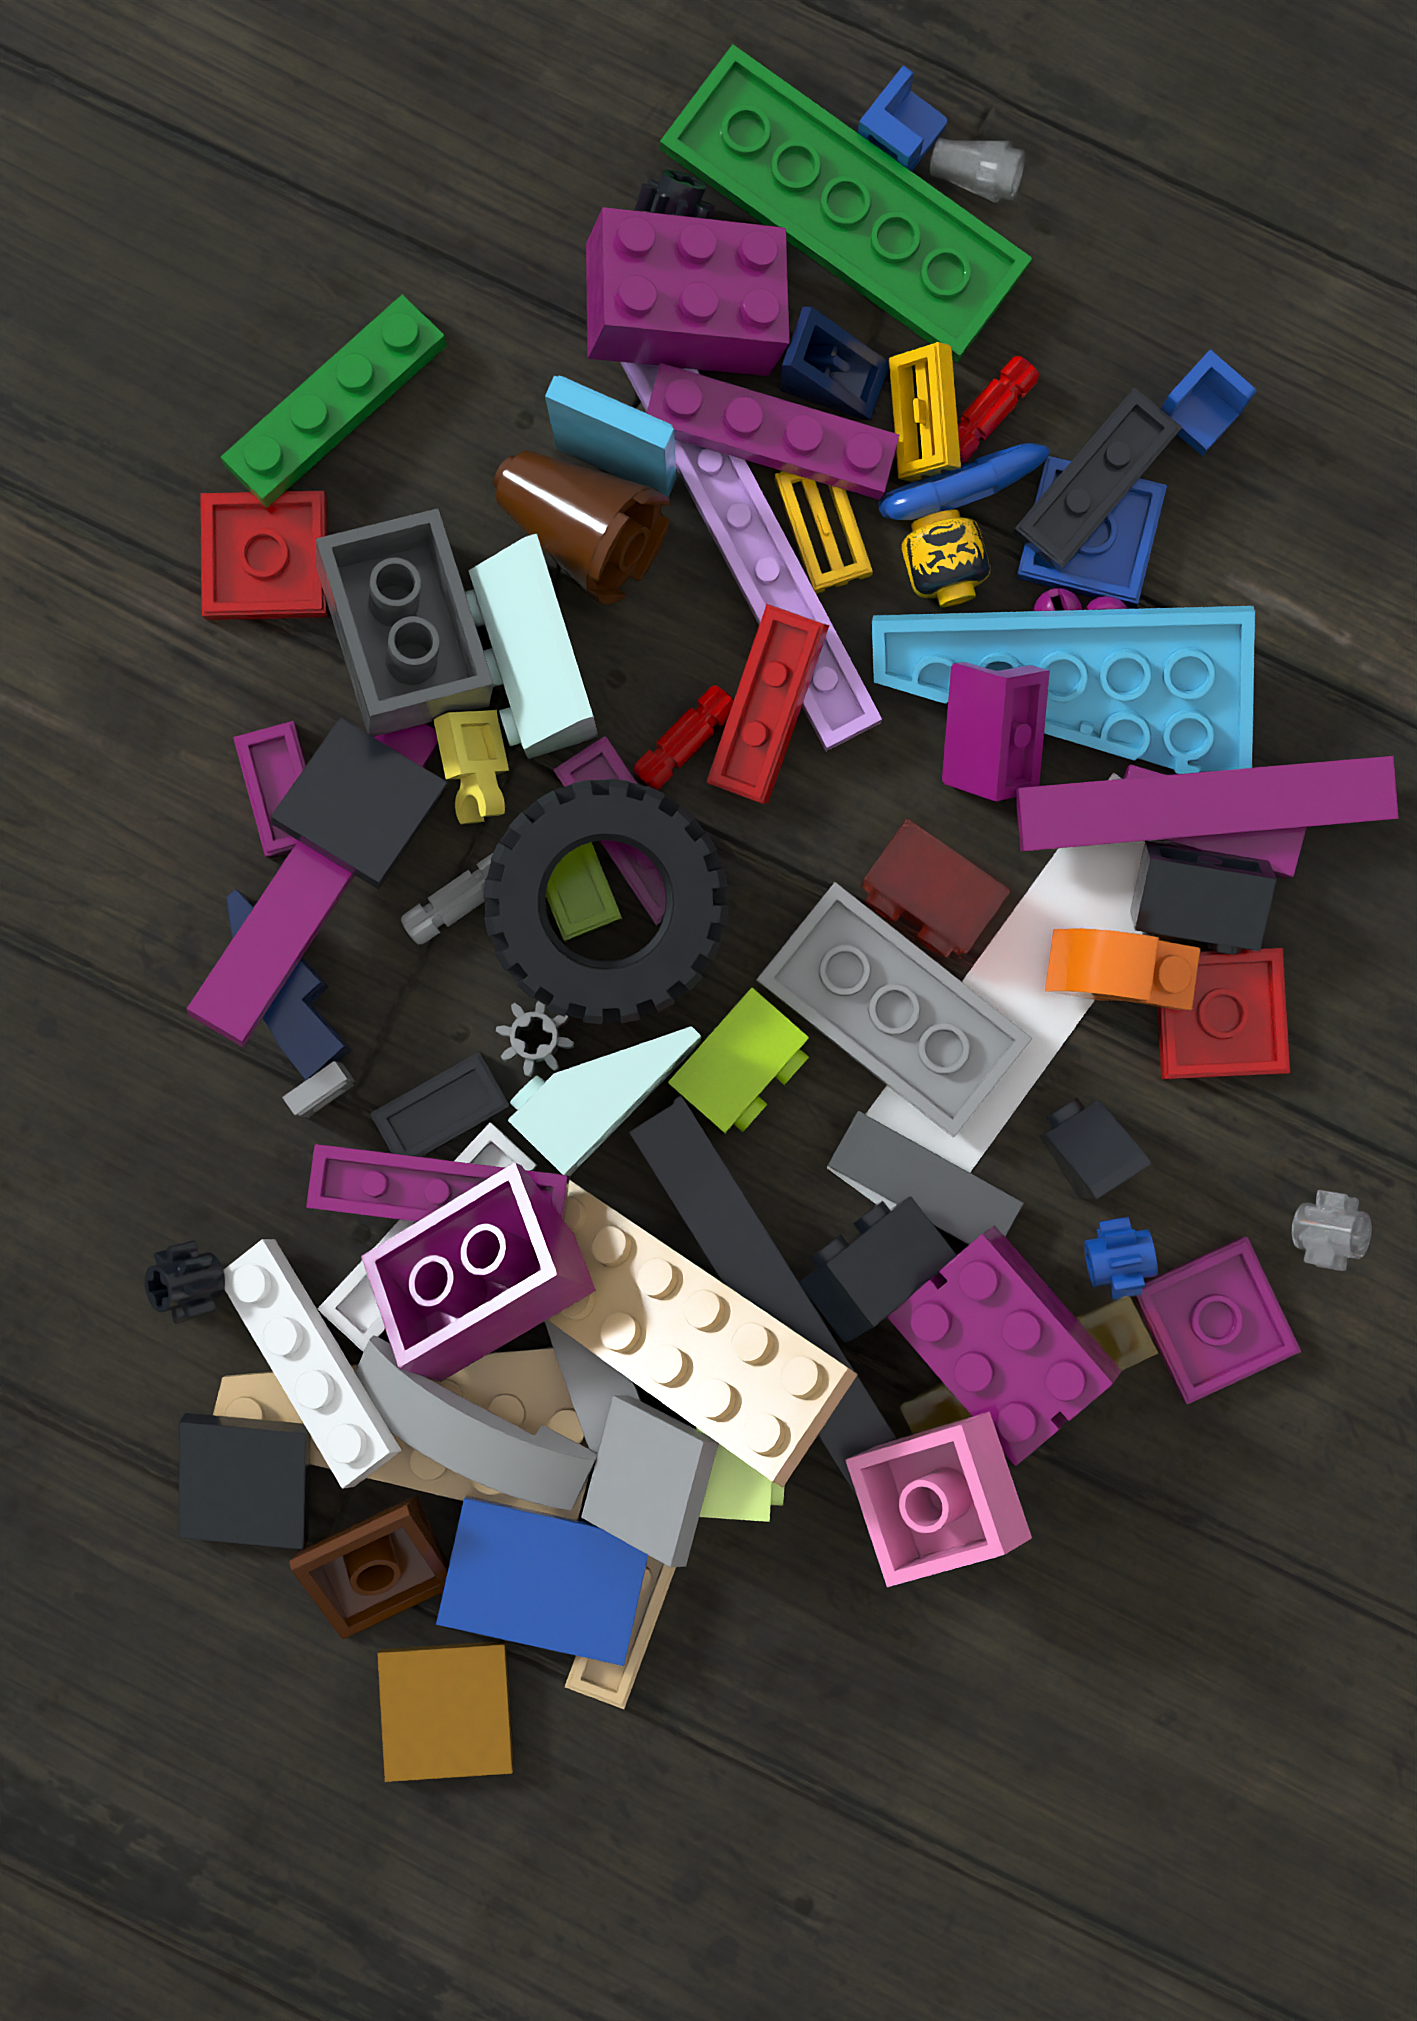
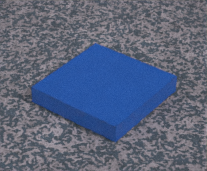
[1015,456,1167,608]

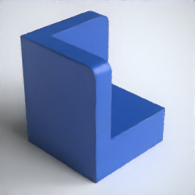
[858,65,947,171]
[1161,349,1256,457]

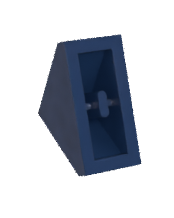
[780,307,889,420]

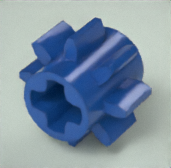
[1084,1217,1158,1300]

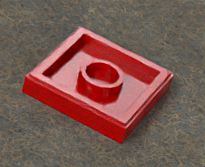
[201,491,329,620]
[1157,948,1290,1080]

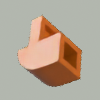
[1045,928,1200,1011]

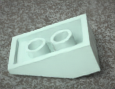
[508,1026,701,1176]

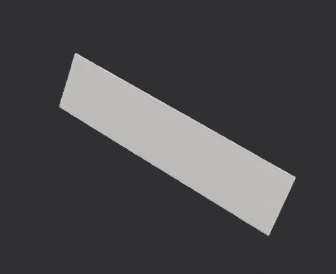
[827,773,1166,1209]

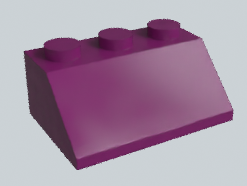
[361,1162,596,1382]

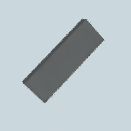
[827,1111,1024,1245]

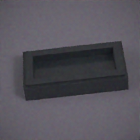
[370,1052,511,1157]

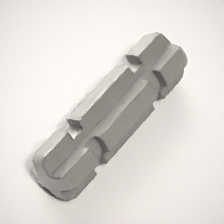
[401,853,493,944]

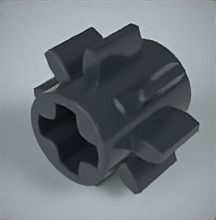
[634,169,715,219]
[145,1240,225,1324]

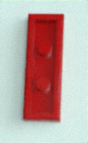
[706,604,830,804]

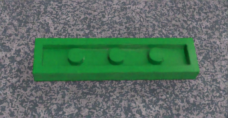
[221,294,447,508]

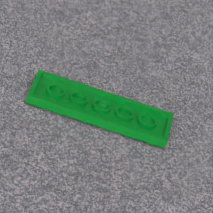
[660,44,1032,363]

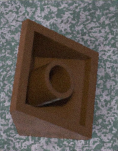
[289,1495,449,1640]

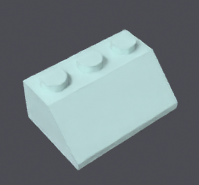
[465,534,599,759]

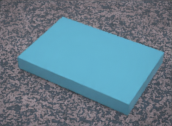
[545,375,677,497]

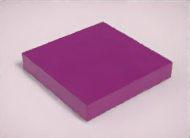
[1134,1236,1301,1405]

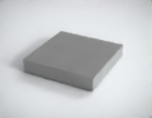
[581,1395,719,1568]

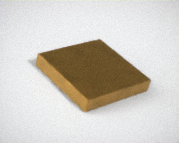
[377,1641,514,1782]

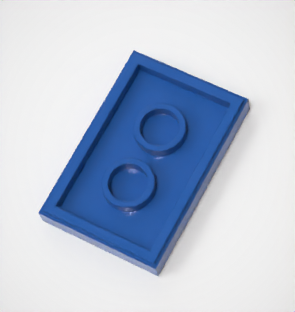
[436,1496,648,1666]

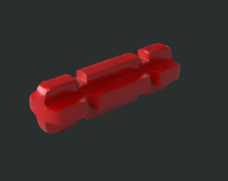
[957,356,1039,464]
[633,685,734,790]

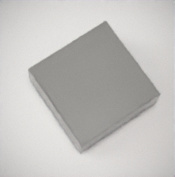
[282,1061,355,1118]

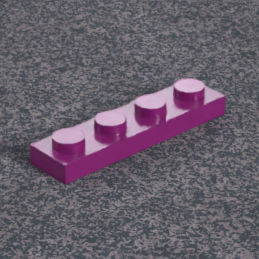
[646,363,899,500]
[306,1144,570,1222]

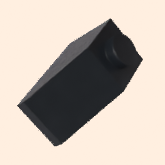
[1039,1097,1151,1199]

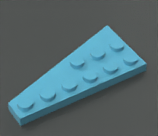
[872,606,1255,774]

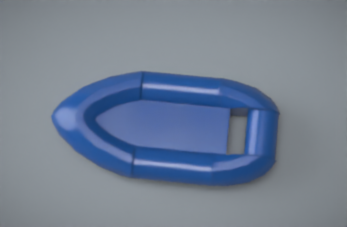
[879,443,1050,520]

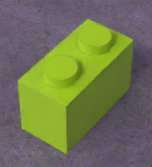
[668,988,809,1134]

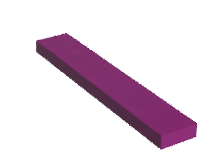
[187,724,439,1047]
[1015,756,1398,852]

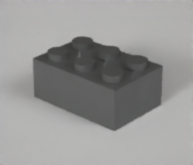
[316,508,494,737]

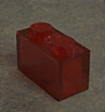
[860,818,1011,958]

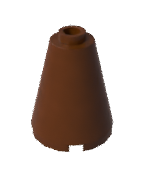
[494,450,671,606]

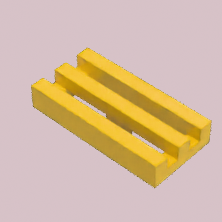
[889,342,961,482]
[774,471,873,594]

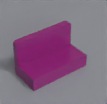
[942,662,1050,801]

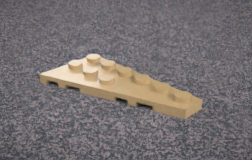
[213,1347,589,1520]

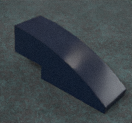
[226,889,352,1080]

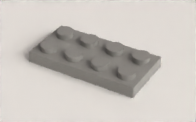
[757,882,1033,1137]

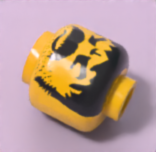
[902,510,990,607]

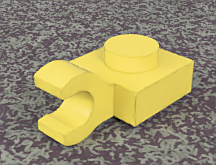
[433,710,509,824]

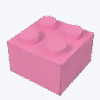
[845,1411,1032,1587]

